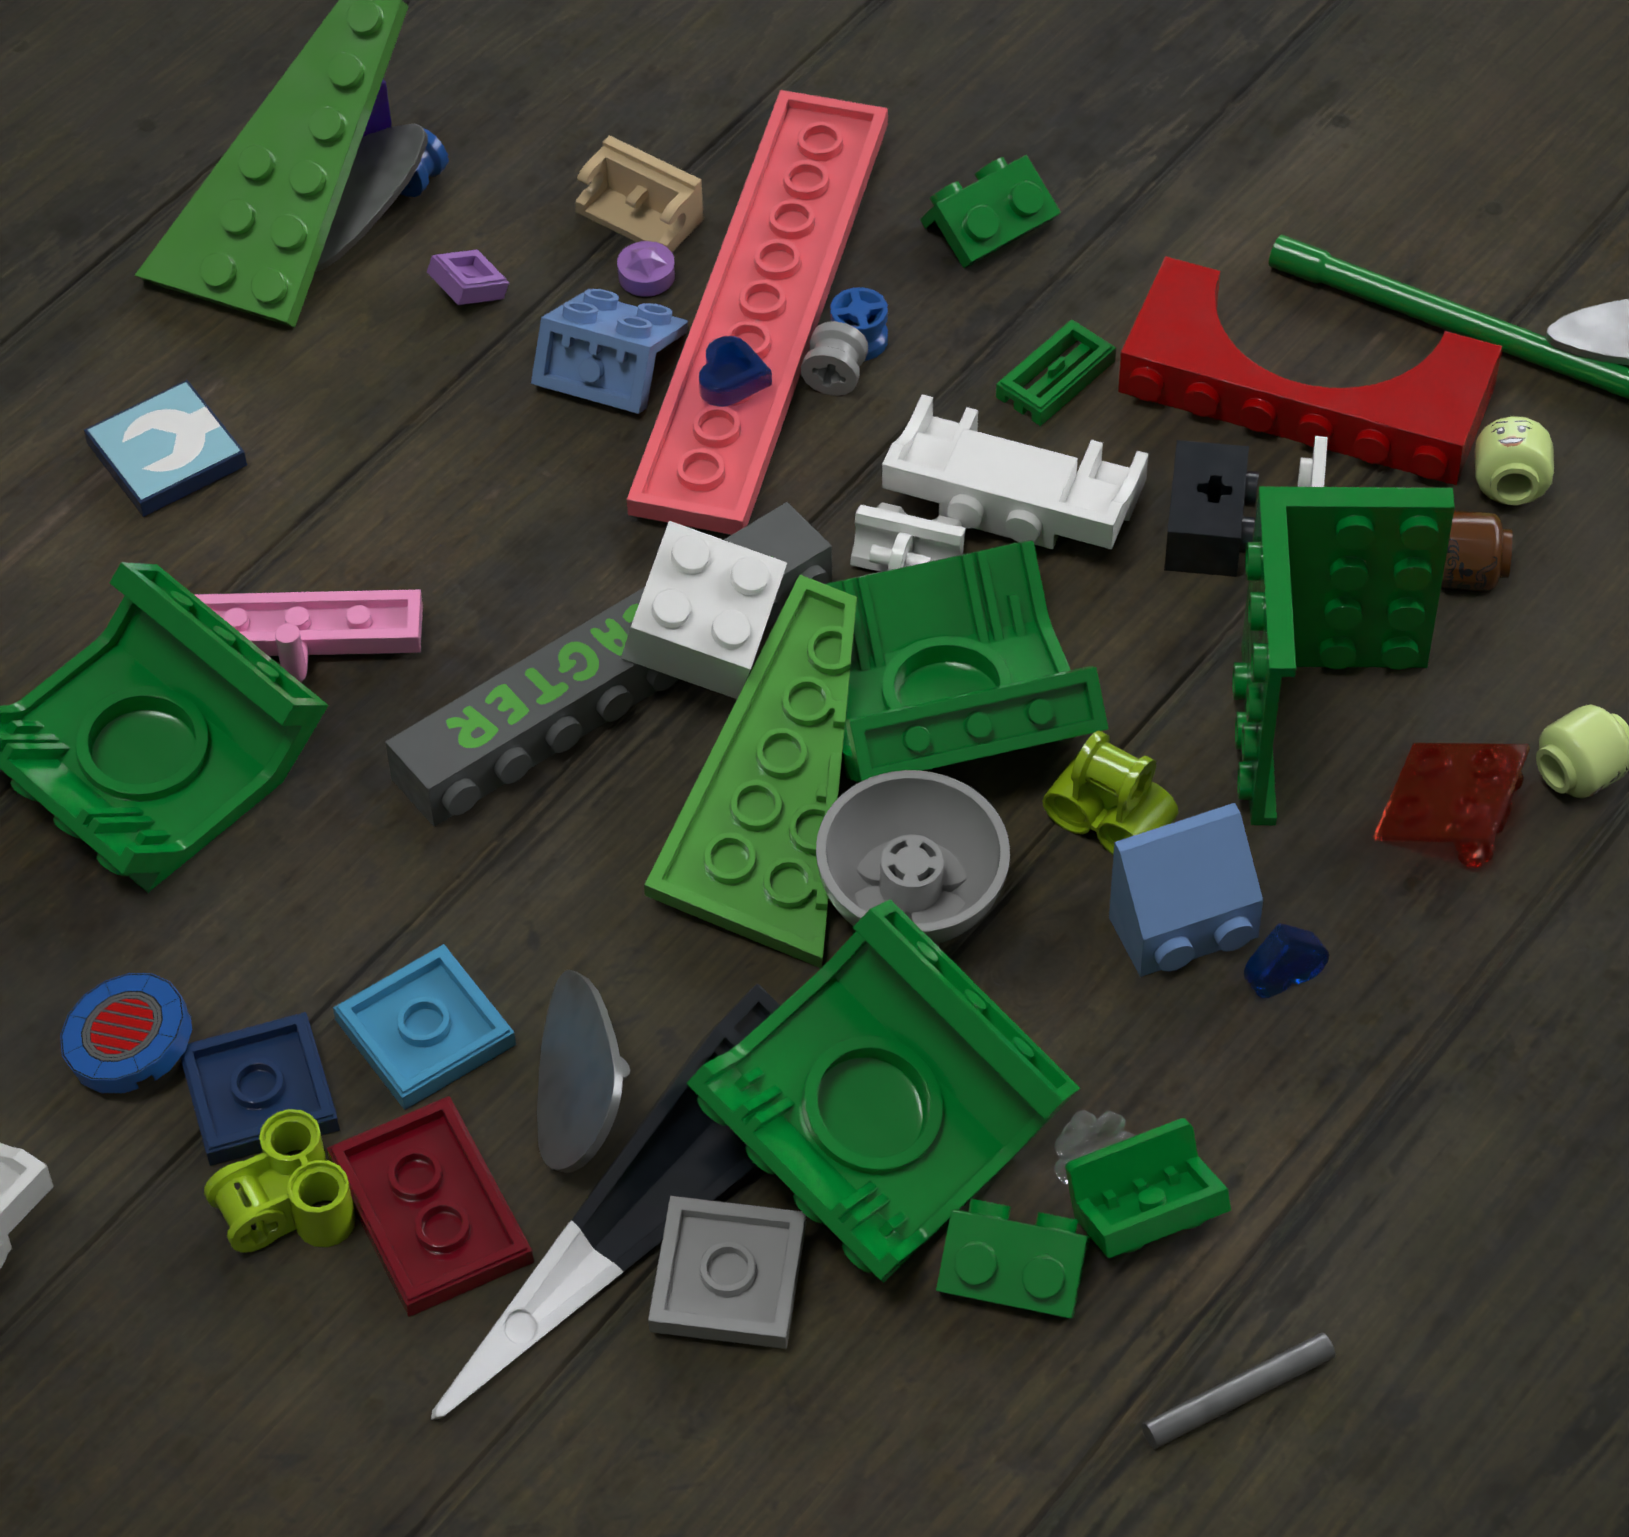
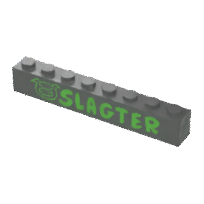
[385,502,832,827]

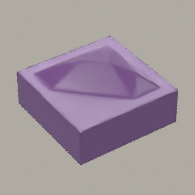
[427,250,509,305]

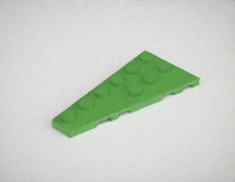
[135,0,409,328]
[644,575,857,968]

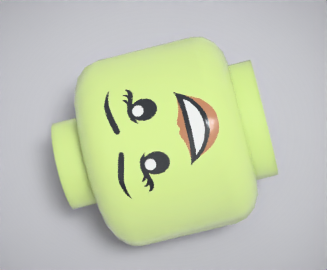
[1475,416,1554,505]
[1536,704,1629,798]

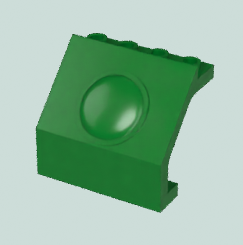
[826,540,1109,783]
[0,562,329,893]
[686,899,1080,1283]

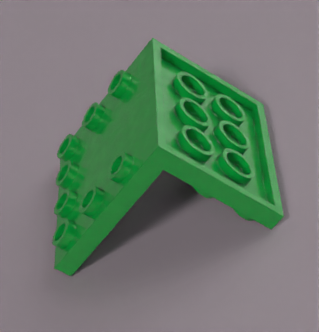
[1232,486,1455,826]

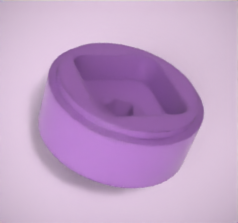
[617,241,675,296]

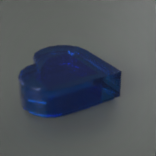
[699,336,772,406]
[1243,923,1329,998]

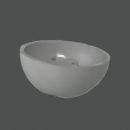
[816,770,1010,944]

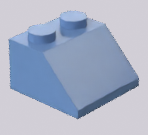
[1109,803,1263,977]

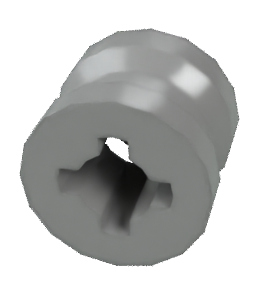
[801,321,868,396]

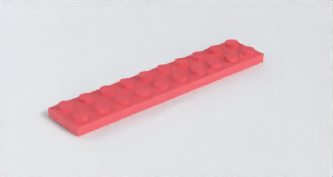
[627,90,888,535]

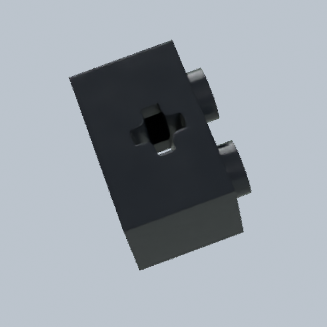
[1164,440,1259,577]

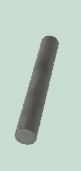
[1142,1332,1335,1449]

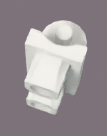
[850,502,966,572]

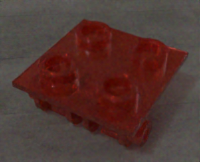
[1374,743,1530,868]

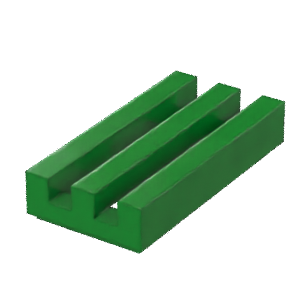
[996,319,1116,426]

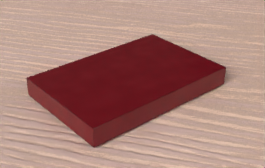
[326,1096,534,1317]

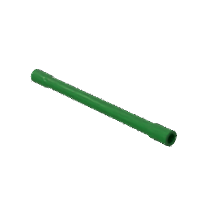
[1268,234,1629,399]

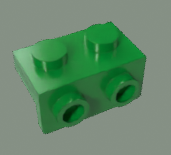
[920,154,1061,268]
[1065,1118,1231,1259]
[936,1199,1091,1318]

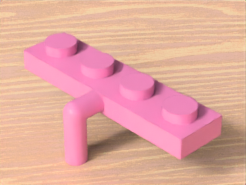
[195,590,423,682]

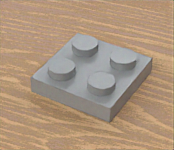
[648,1196,806,1349]

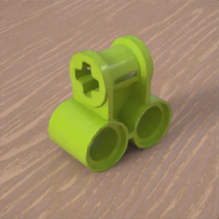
[1042,730,1179,855]
[204,1109,356,1253]

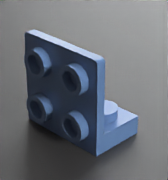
[531,289,688,414]

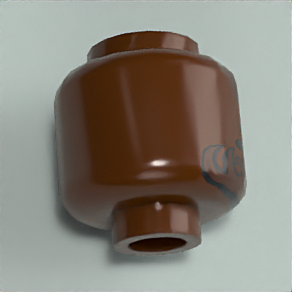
[1441,511,1513,592]

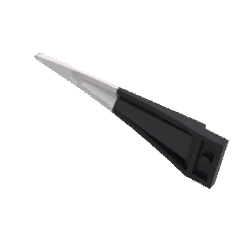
[431,983,780,1420]

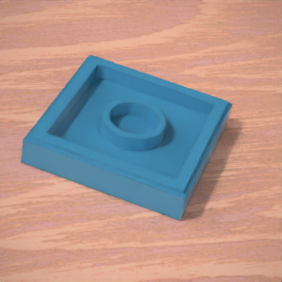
[333,944,516,1110]

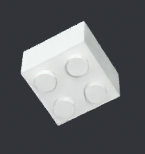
[621,521,787,699]

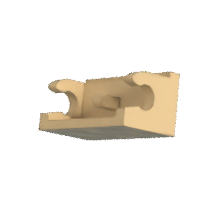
[575,135,703,252]

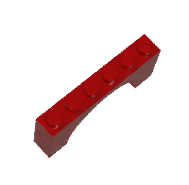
[1118,256,1502,486]

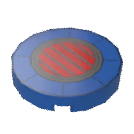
[60,973,192,1093]

